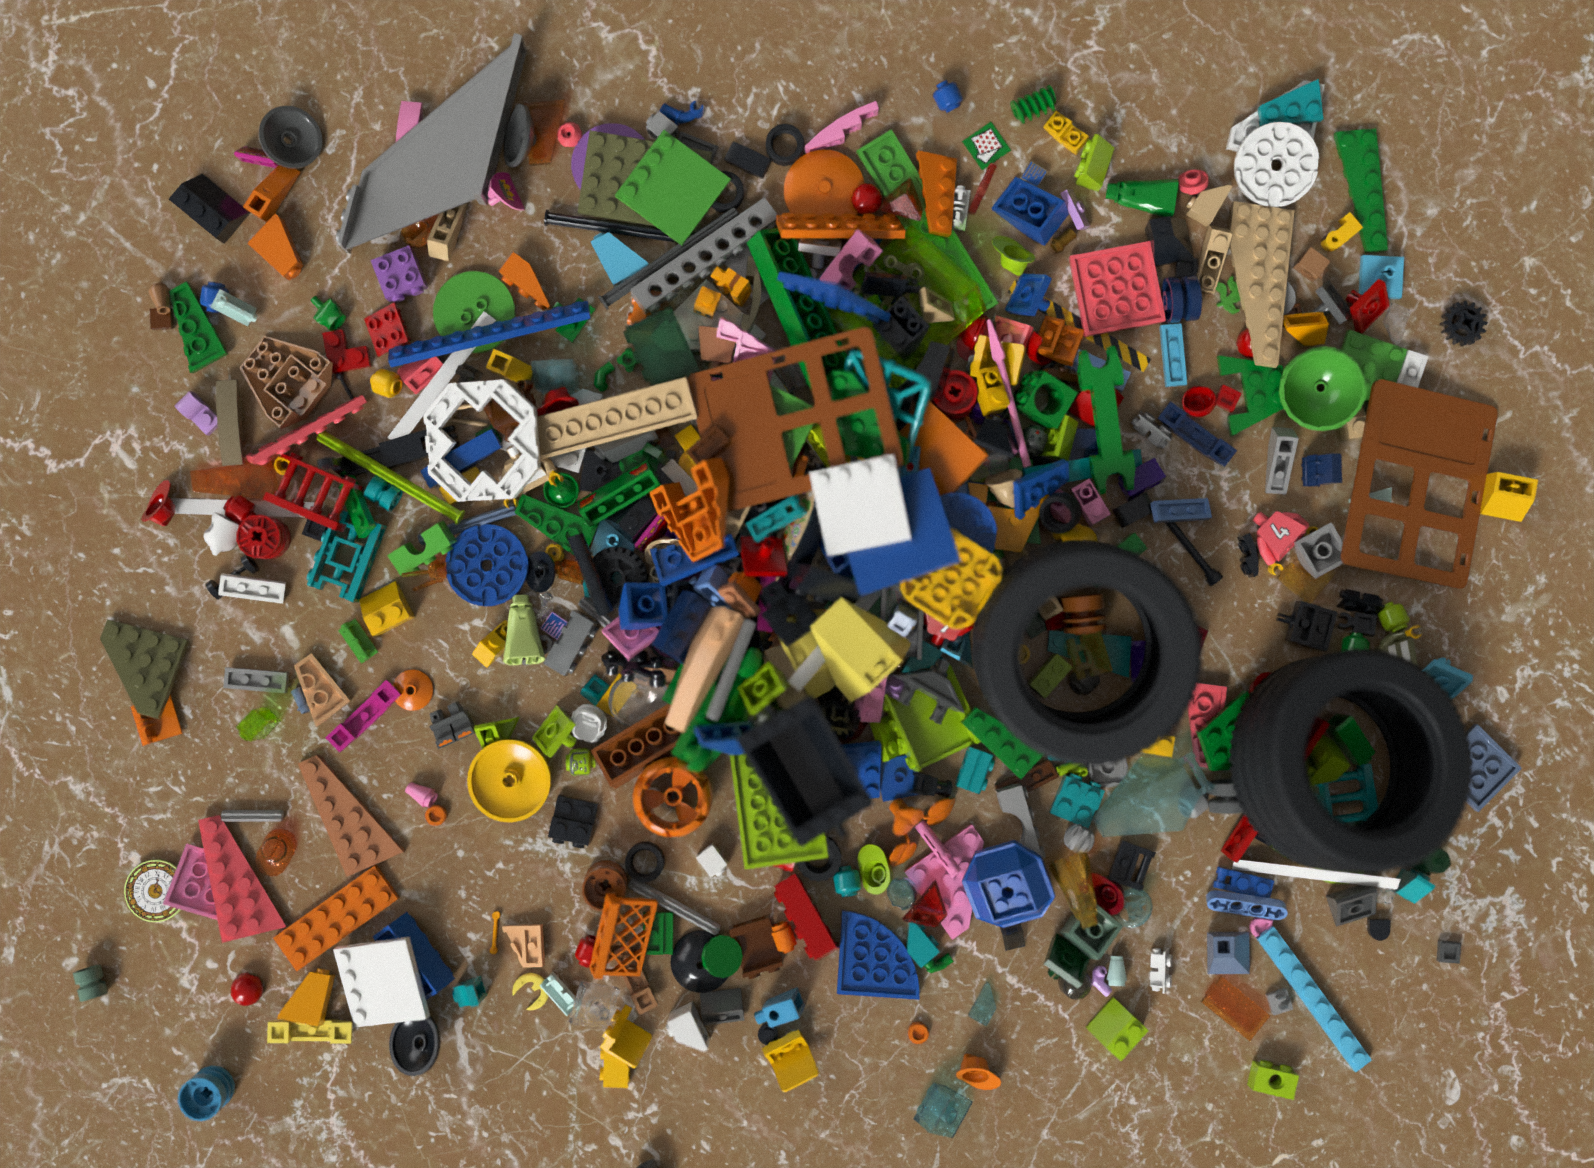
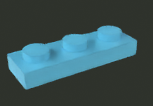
[1159,323,1187,387]

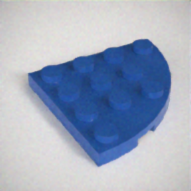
[777,272,890,324]
[837,910,919,1000]

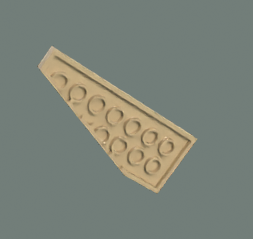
[1229,201,1294,368]

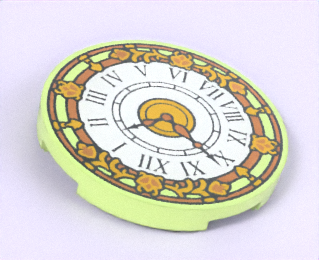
[124,859,181,922]

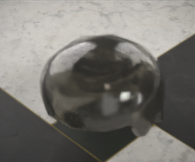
[1058,972,1092,1000]

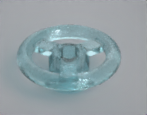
[1114,889,1153,928]

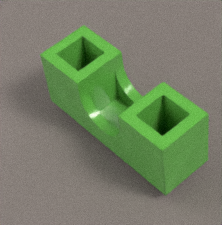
[387,521,457,576]

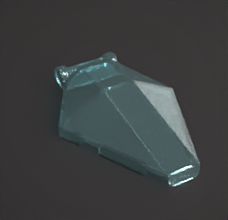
[1092,751,1214,837]

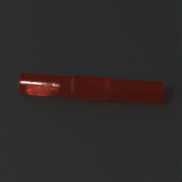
[968,163,997,215]

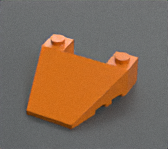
[649,458,729,562]

